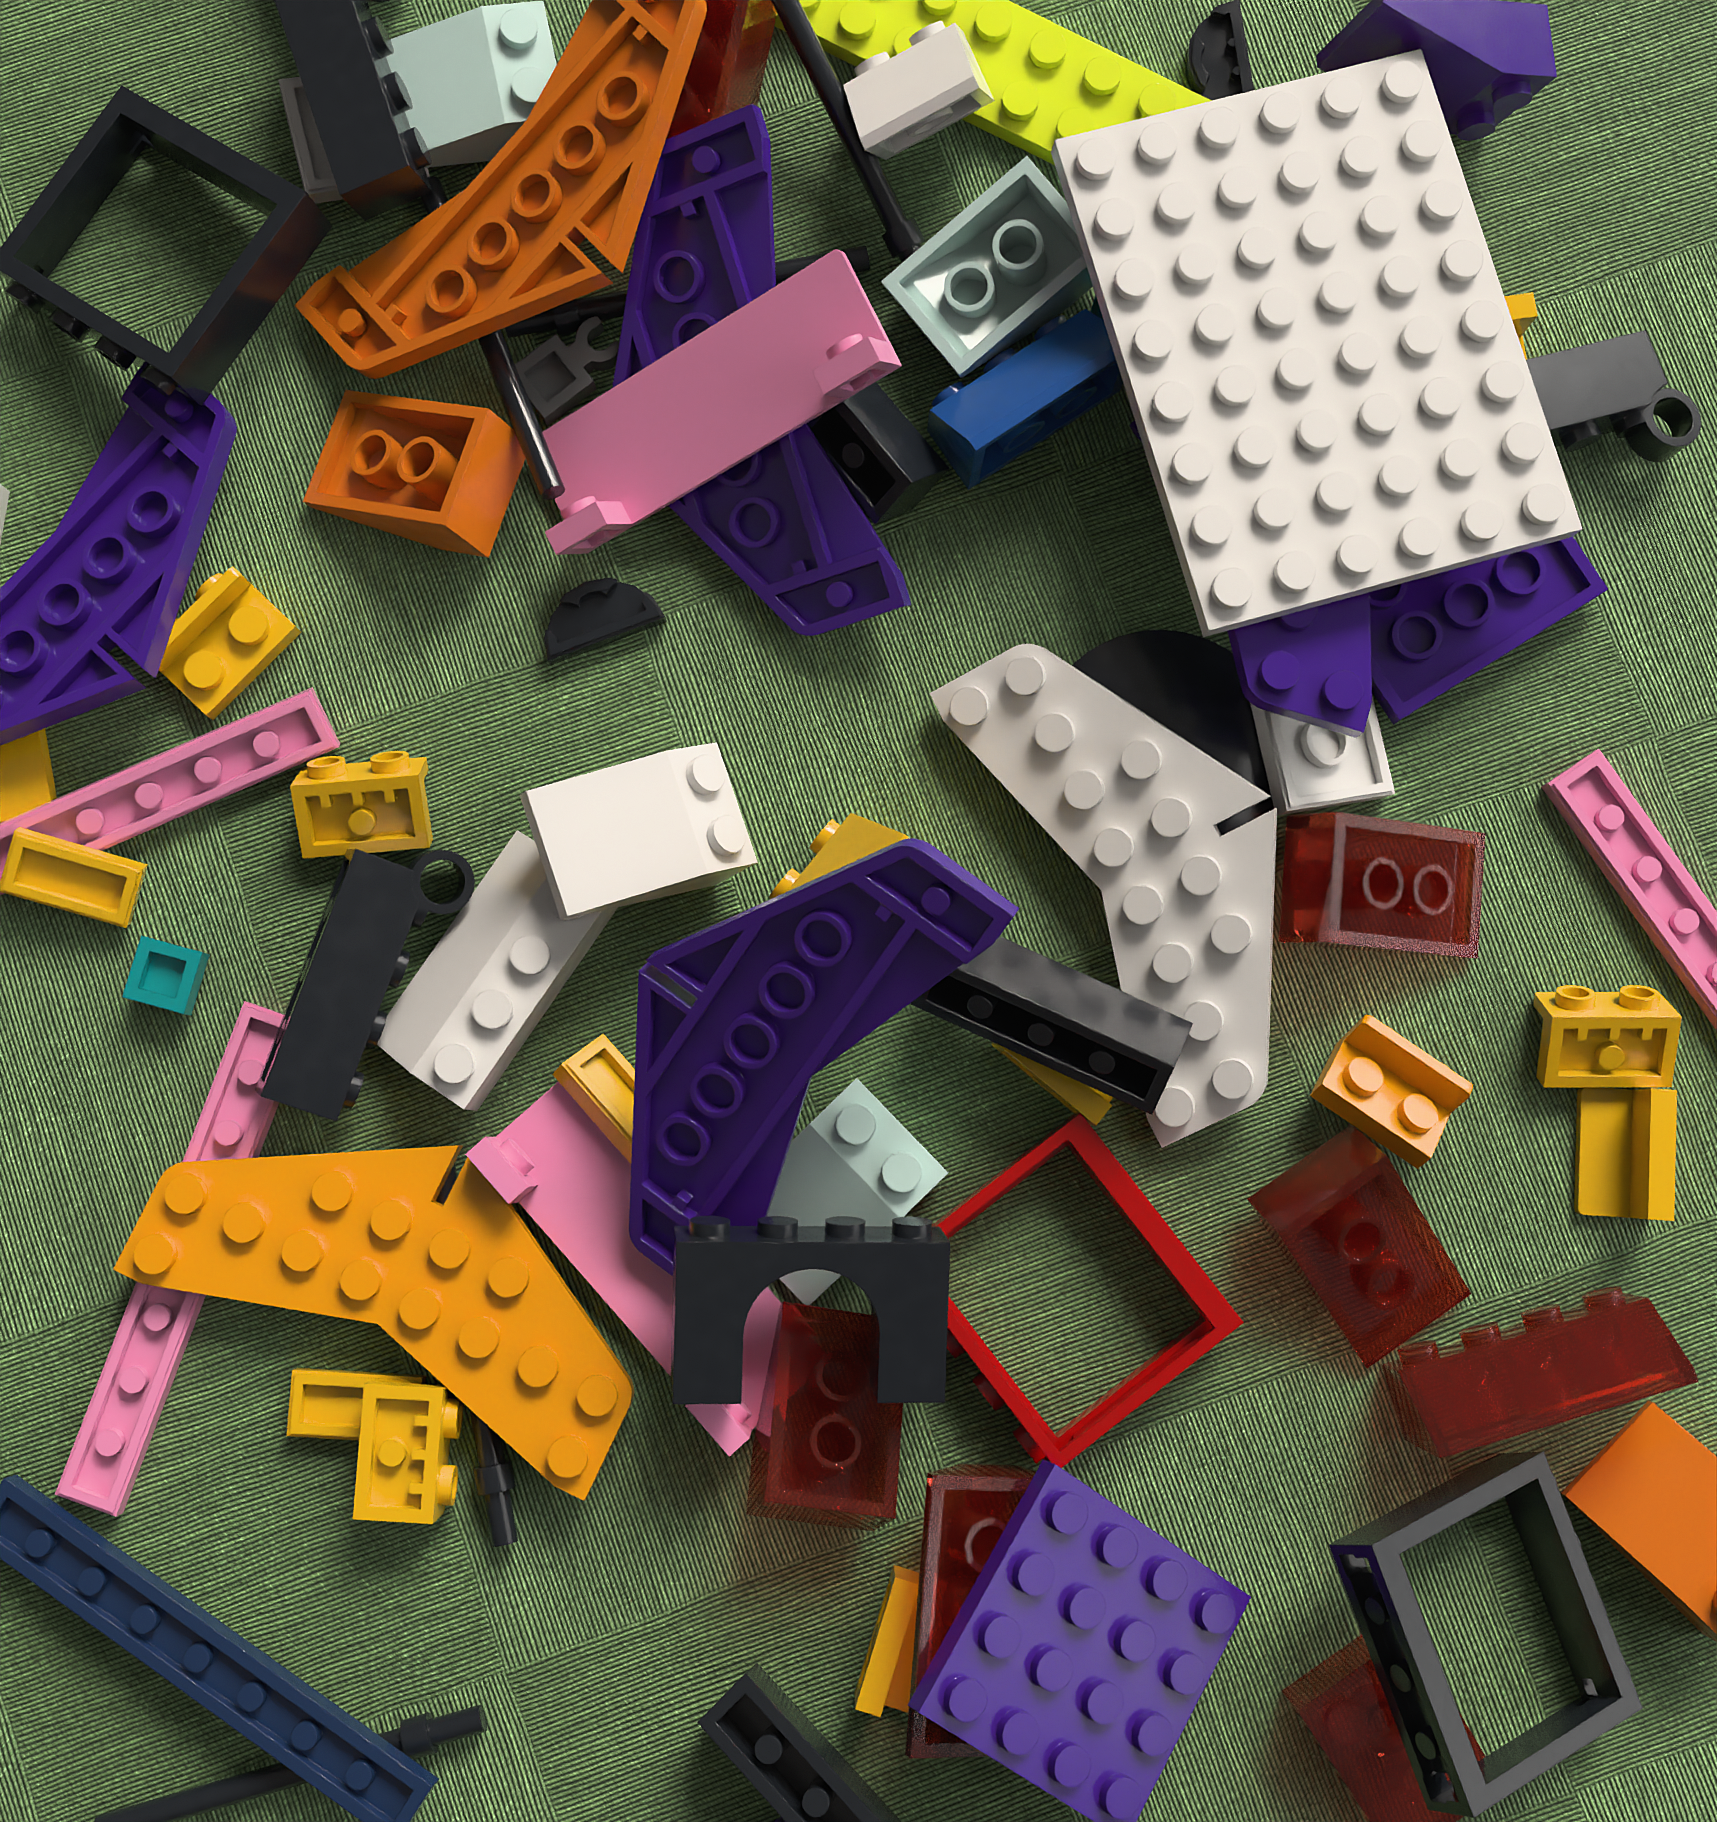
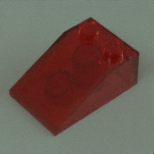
[1279,812,1486,959]
[1247,1124,1472,1369]
[746,1301,903,1531]
[1282,1634,1486,1822]

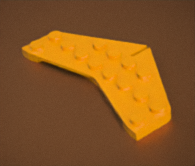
[113,1145,634,1501]

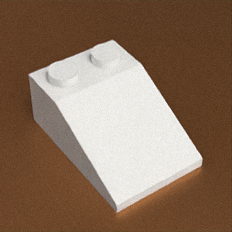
[520,742,758,920]

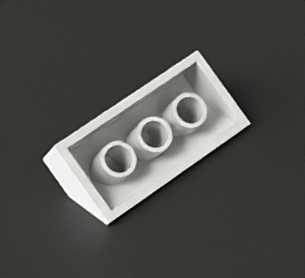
[377,830,618,1111]

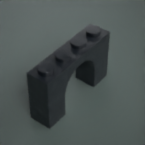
[670,1216,950,1404]

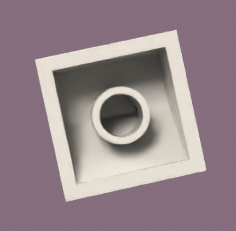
[843,21,995,160]

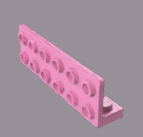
[542,249,902,555]
[465,1082,827,1457]

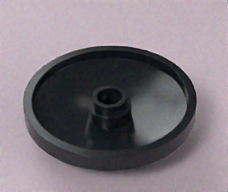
[1072,630,1274,835]

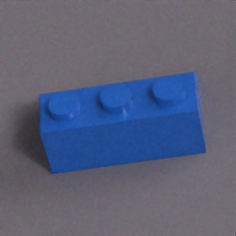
[927,309,1123,490]

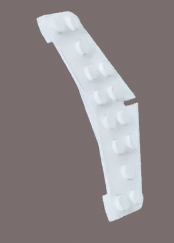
[930,644,1277,1148]

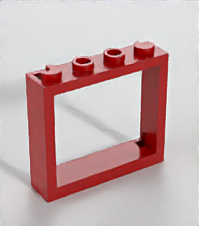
[932,1113,1244,1468]

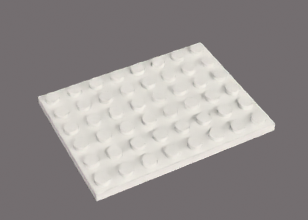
[1051,49,1582,637]

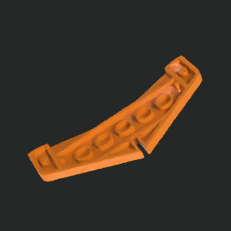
[294,0,707,379]

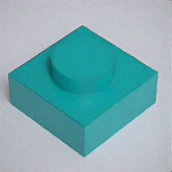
[122,935,210,1016]

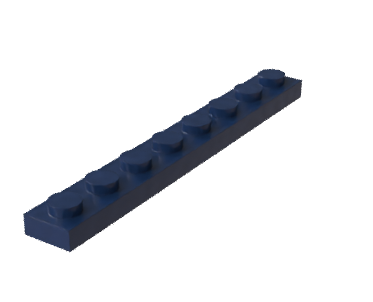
[0,1475,439,1822]

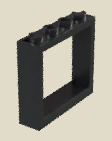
[0,85,332,406]
[1329,1451,1643,1818]

